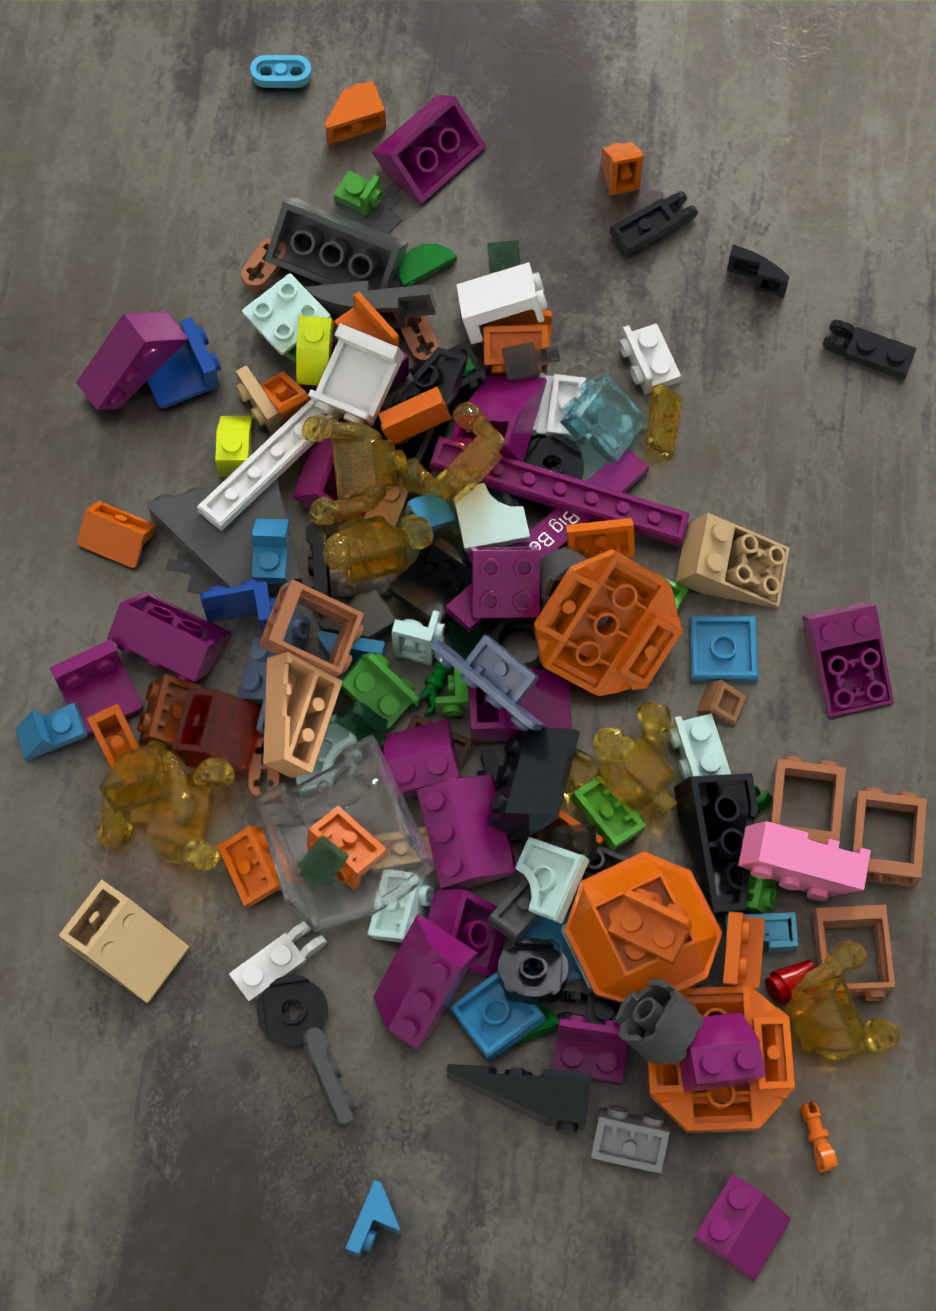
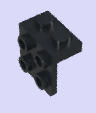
[388,532,472,624]

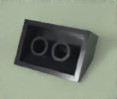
[488,727,580,842]

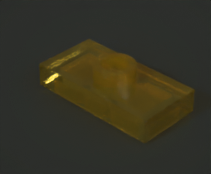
[644,384,683,457]

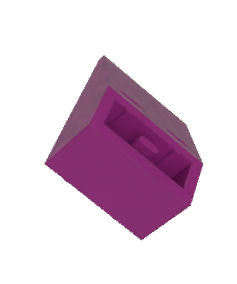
[451,375,547,462]
[802,601,894,717]
[469,668,572,742]

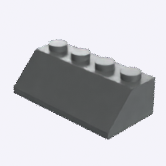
[264,197,408,290]

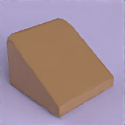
[697,680,747,726]

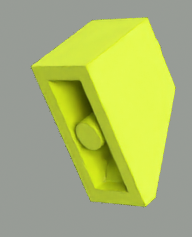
[296,316,334,386]
[215,416,253,477]

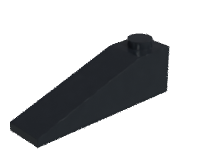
[358,347,468,486]
[673,773,758,914]
[447,1064,592,1134]

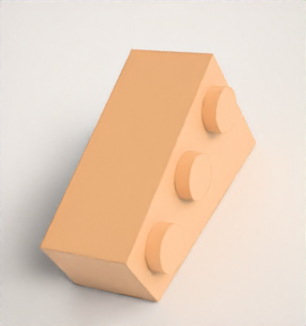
[263,652,343,778]

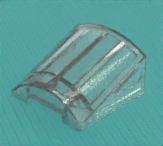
[253,734,436,932]

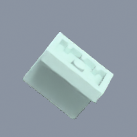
[242,273,331,355]

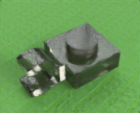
[502,342,560,382]

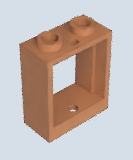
[258,579,364,677]
[769,756,846,845]
[849,787,927,887]
[812,904,895,1003]

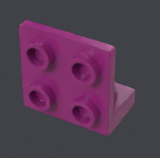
[468,546,540,618]
[50,639,143,735]
[553,1015,628,1085]

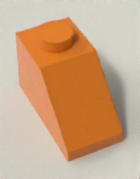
[325,80,386,145]
[601,142,643,196]

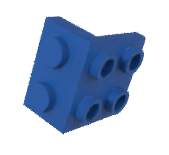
[147,317,221,409]
[200,580,276,634]

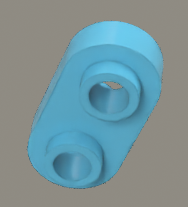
[250,55,312,88]

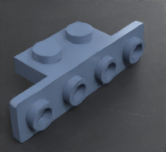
[237,608,311,736]
[429,635,544,731]

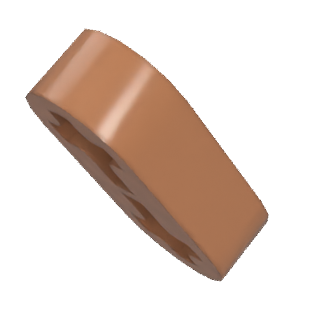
[241,238,286,293]
[398,316,439,365]
[248,737,281,803]

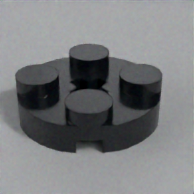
[524,435,584,480]
[498,938,569,1005]
[257,975,328,1048]

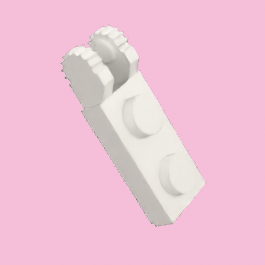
[229,919,327,1003]

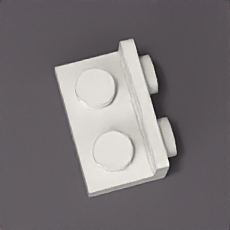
[618,323,681,394]

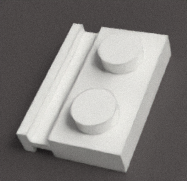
[532,372,586,441]

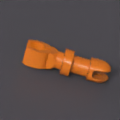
[800,1101,838,1173]

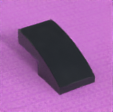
[727,245,789,298]

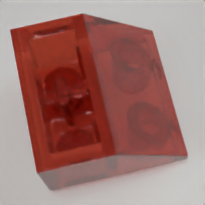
[172,688,262,772]

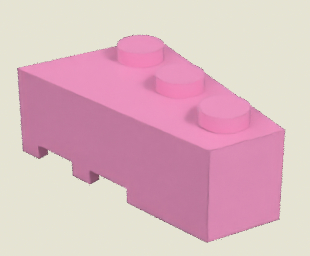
[738,821,871,901]

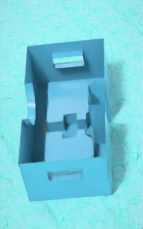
[723,912,798,953]

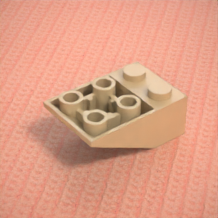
[675,513,790,608]
[58,879,190,1004]

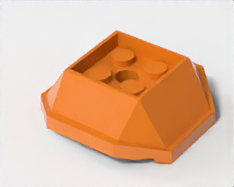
[534,549,683,696]
[564,851,722,1004]
[647,986,795,1133]

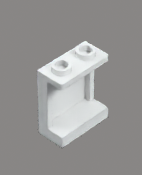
[456,262,548,345]
[308,323,405,427]

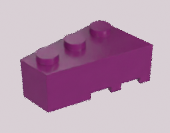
[76,312,189,411]

